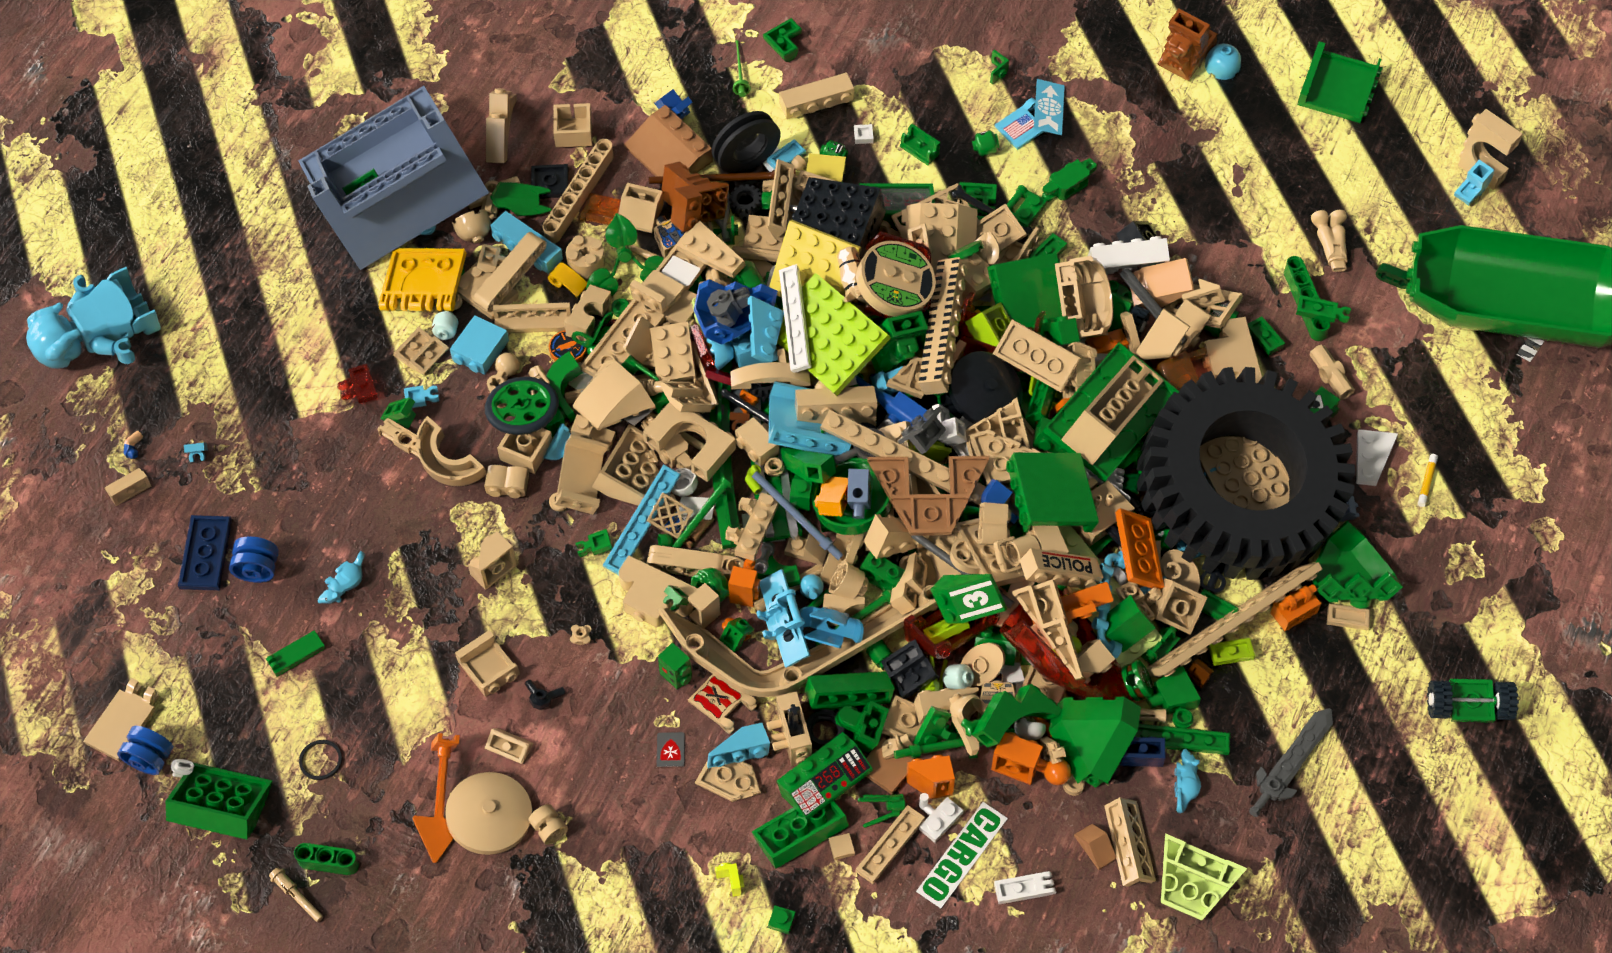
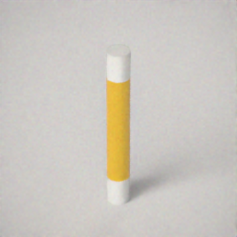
[1418,454,1438,507]

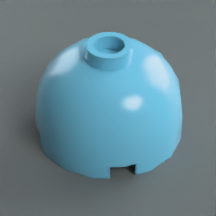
[1205,43,1241,80]

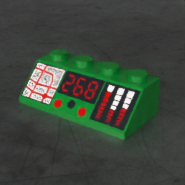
[777,732,873,820]

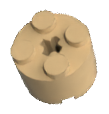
[566,235,605,280]

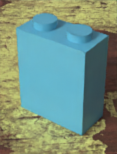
[450,315,509,375]

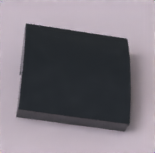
[881,639,939,699]

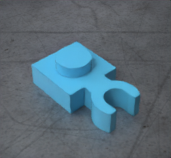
[404,385,439,408]

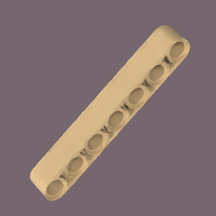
[543,139,613,243]

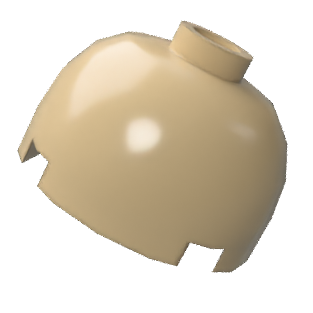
[452,209,491,244]

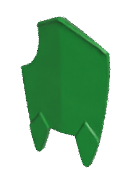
[490,182,551,217]

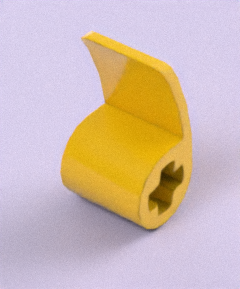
[548,263,587,298]

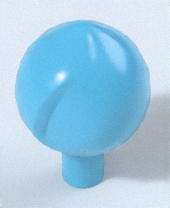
[800,574,824,599]

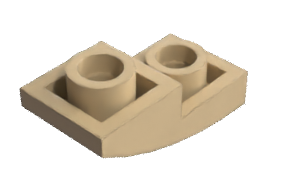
[1116,582,1155,621]

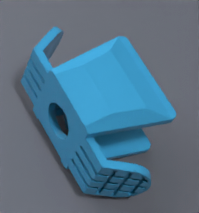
[799,606,864,648]

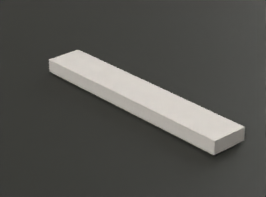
[779,264,812,373]

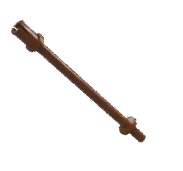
[648,169,796,184]

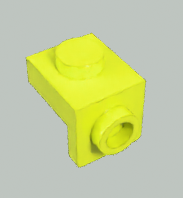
[715,862,745,897]

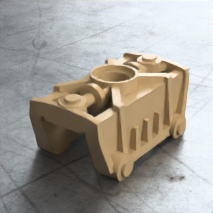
[1060,342,1097,398]

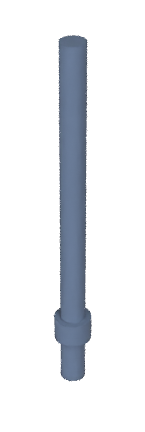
[752,471,843,560]

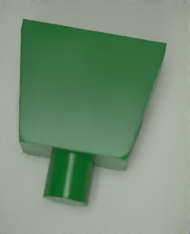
[1146,666,1201,715]

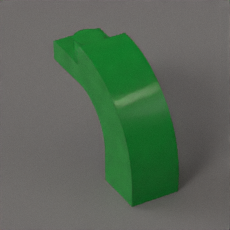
[546,351,583,423]

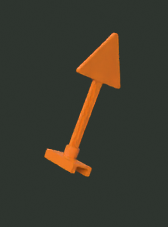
[412,733,460,863]

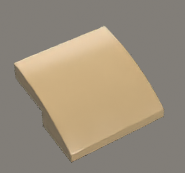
[393,327,449,375]
[660,381,713,412]

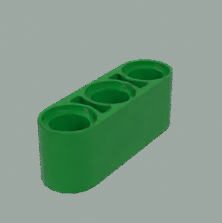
[294,843,359,875]

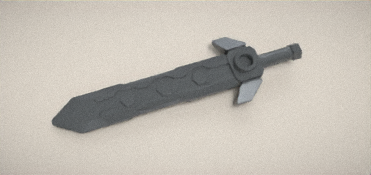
[1249,708,1333,817]

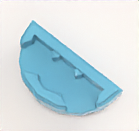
[543,423,571,460]

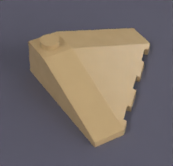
[592,424,676,515]

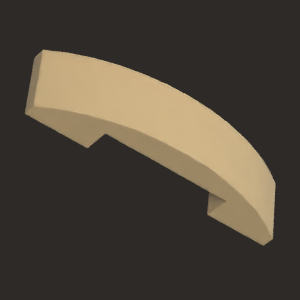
[730,362,810,389]

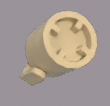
[994,534,1040,573]

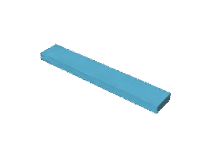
[603,464,681,576]

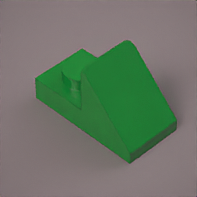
[380,397,416,429]

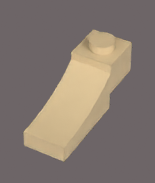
[890,552,928,615]

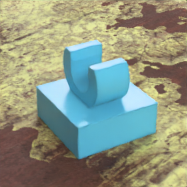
[184,443,208,462]

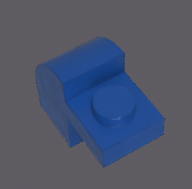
[654,89,693,120]
[981,479,1019,524]

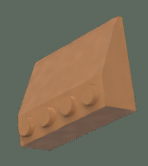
[624,105,713,176]

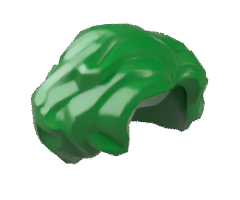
[691,567,730,602]

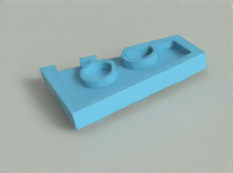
[748,296,784,363]

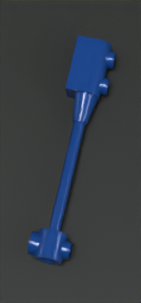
[855,375,927,426]

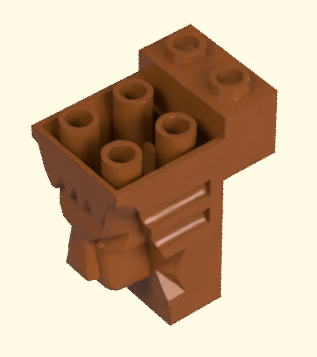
[1158,8,1217,81]
[662,162,729,232]

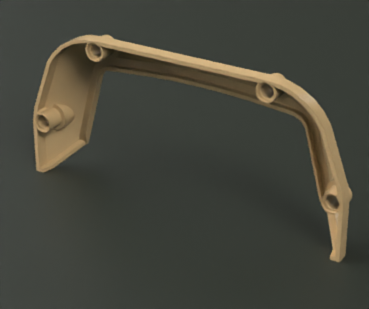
[659,476,963,697]

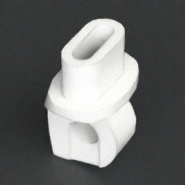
[171,759,194,778]

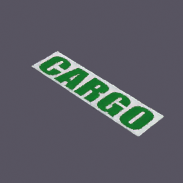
[916,802,1008,908]

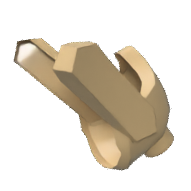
[948,692,987,756]

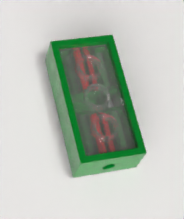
[859,183,935,227]

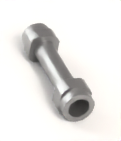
[754,541,775,574]

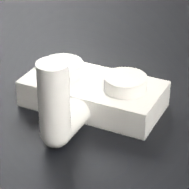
[919,793,963,843]

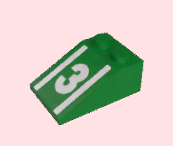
[930,574,1007,623]

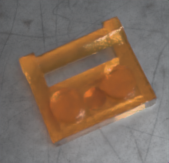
[579,193,621,225]

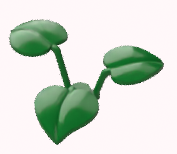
[586,213,665,296]

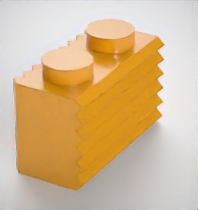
[815,477,848,517]

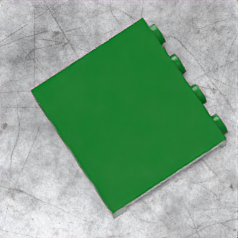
[1297,41,1383,123]
[987,253,1062,331]
[1006,452,1099,533]

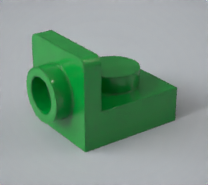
[719,617,754,653]

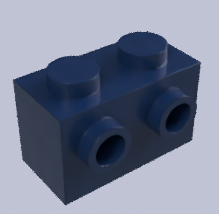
[1120,736,1165,767]

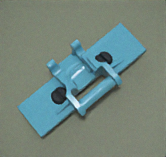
[756,569,810,668]

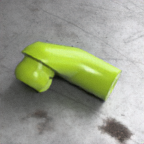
[745,464,763,495]

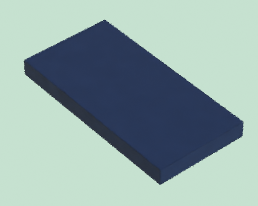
[178,515,232,591]

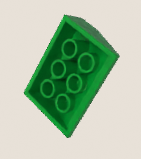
[165,763,272,840]

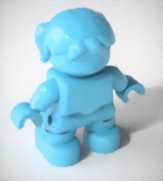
[26,267,161,369]

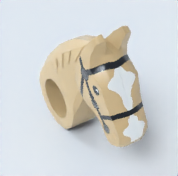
[837,246,868,304]

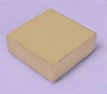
[829,833,855,860]

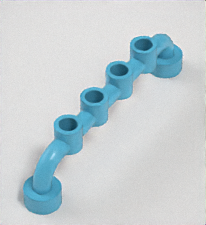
[1091,551,1125,659]

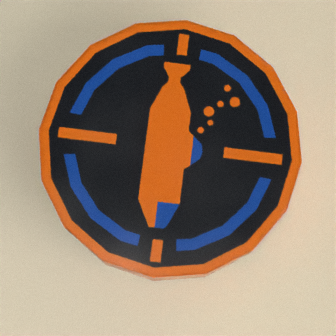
[549,330,587,363]

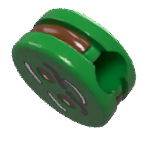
[1121,660,1154,702]

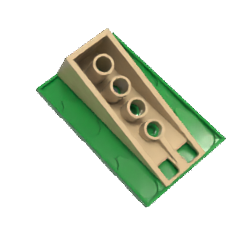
[1042,342,1179,482]

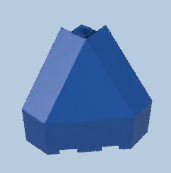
[693,279,778,345]

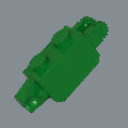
[1042,158,1097,202]

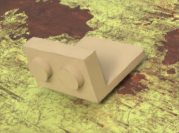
[630,270,684,315]
[623,317,655,370]

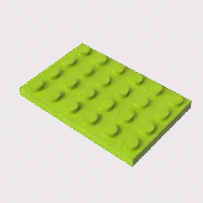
[777,273,891,396]

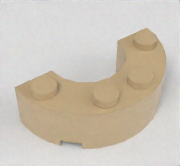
[416,416,487,486]

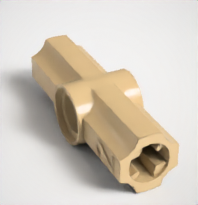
[1310,345,1355,400]

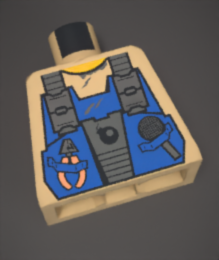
[654,216,685,258]

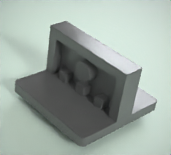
[898,406,946,454]

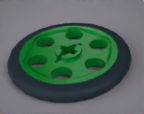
[485,377,559,435]

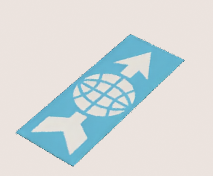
[1034,79,1065,135]

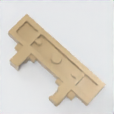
[725,492,779,561]

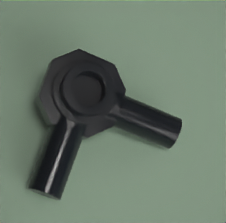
[525,680,566,710]

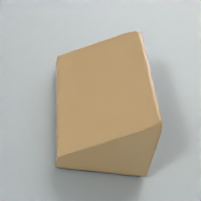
[485,728,533,764]

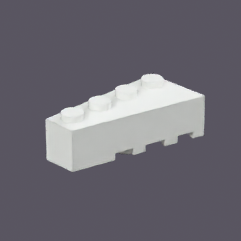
[1088,236,1170,275]

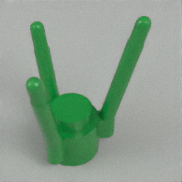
[621,355,659,381]
[858,794,905,828]

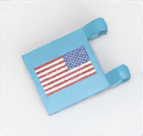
[995,98,1045,150]

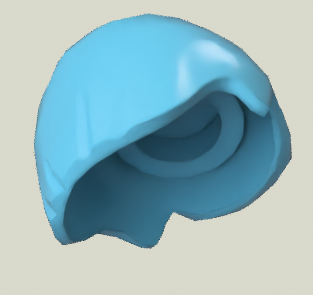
[706,338,734,370]

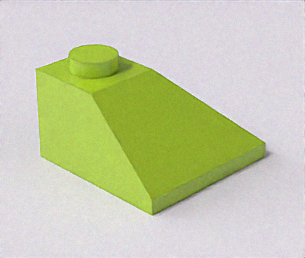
[965,302,1011,347]

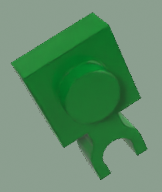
[575,529,613,558]

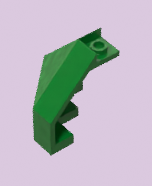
[1312,520,1403,603]
[1049,697,1141,788]

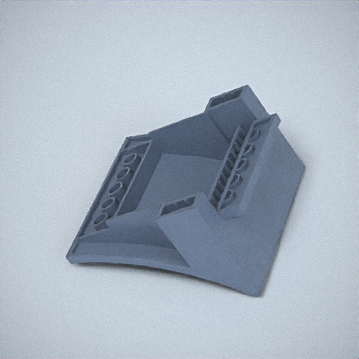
[298,86,489,270]

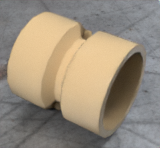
[528,804,568,845]

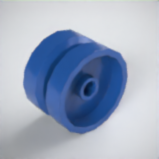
[229,536,279,583]
[117,725,174,775]

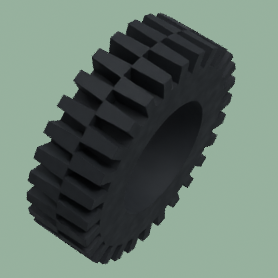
[1137,367,1356,580]

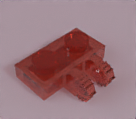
[337,364,378,404]

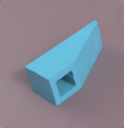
[707,723,770,768]

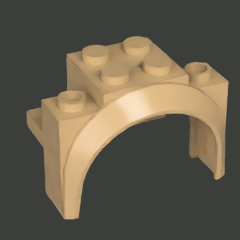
[1055,256,1113,339]

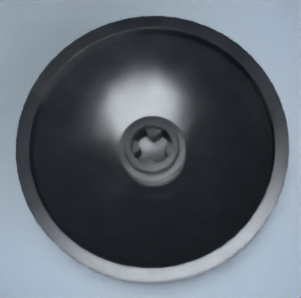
[948,351,1023,424]

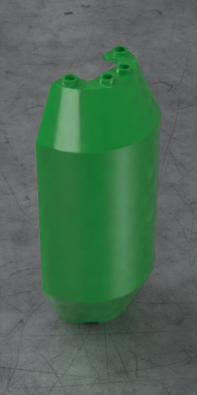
[1406,225,1612,348]

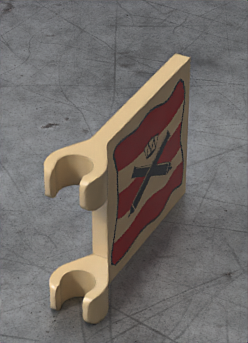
[688,674,757,734]

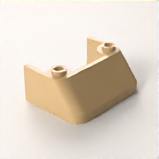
[1135,298,1211,360]

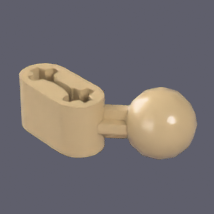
[487,353,520,408]

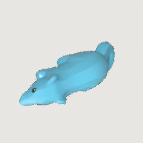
[318,551,365,603]
[1174,749,1201,813]

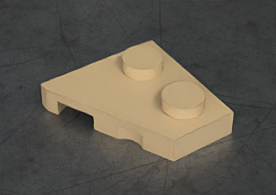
[886,356,924,399]

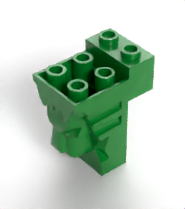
[868,311,928,374]

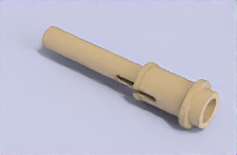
[269,867,323,923]

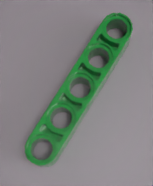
[1284,256,1330,341]

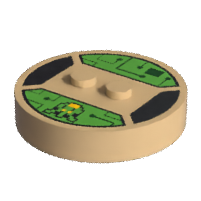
[856,241,936,317]

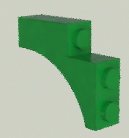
[972,684,1062,747]

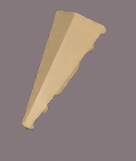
[1012,579,1084,680]

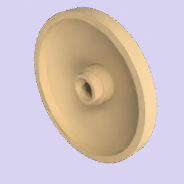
[446,772,532,855]

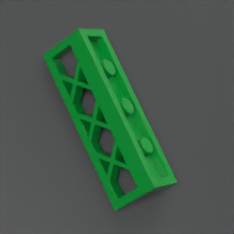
[1025,379,1056,428]

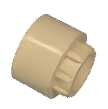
[829,562,869,599]

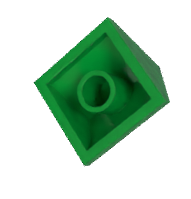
[1105,595,1156,653]

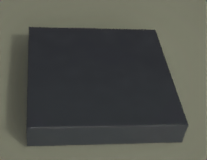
[531,164,569,199]

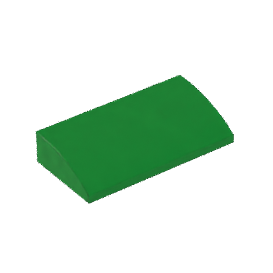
[752,800,849,869]

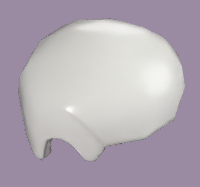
[671,468,698,497]
[1014,718,1046,740]

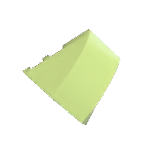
[1161,833,1247,921]

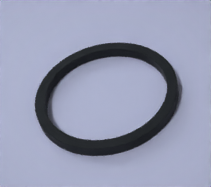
[299,740,342,780]

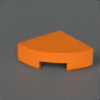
[739,389,759,413]

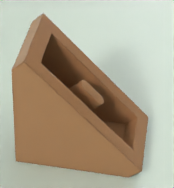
[1074,824,1117,870]

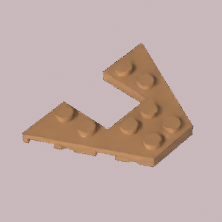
[867,456,990,536]

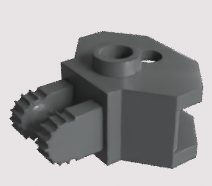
[707,287,751,327]

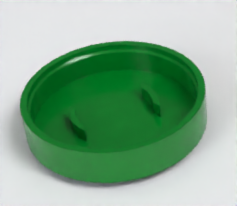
[811,458,892,535]

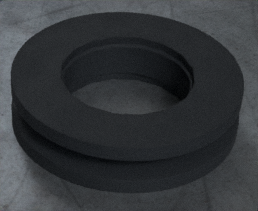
[712,111,781,174]

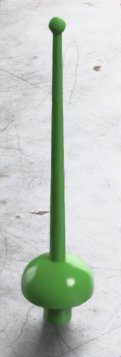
[733,40,751,97]

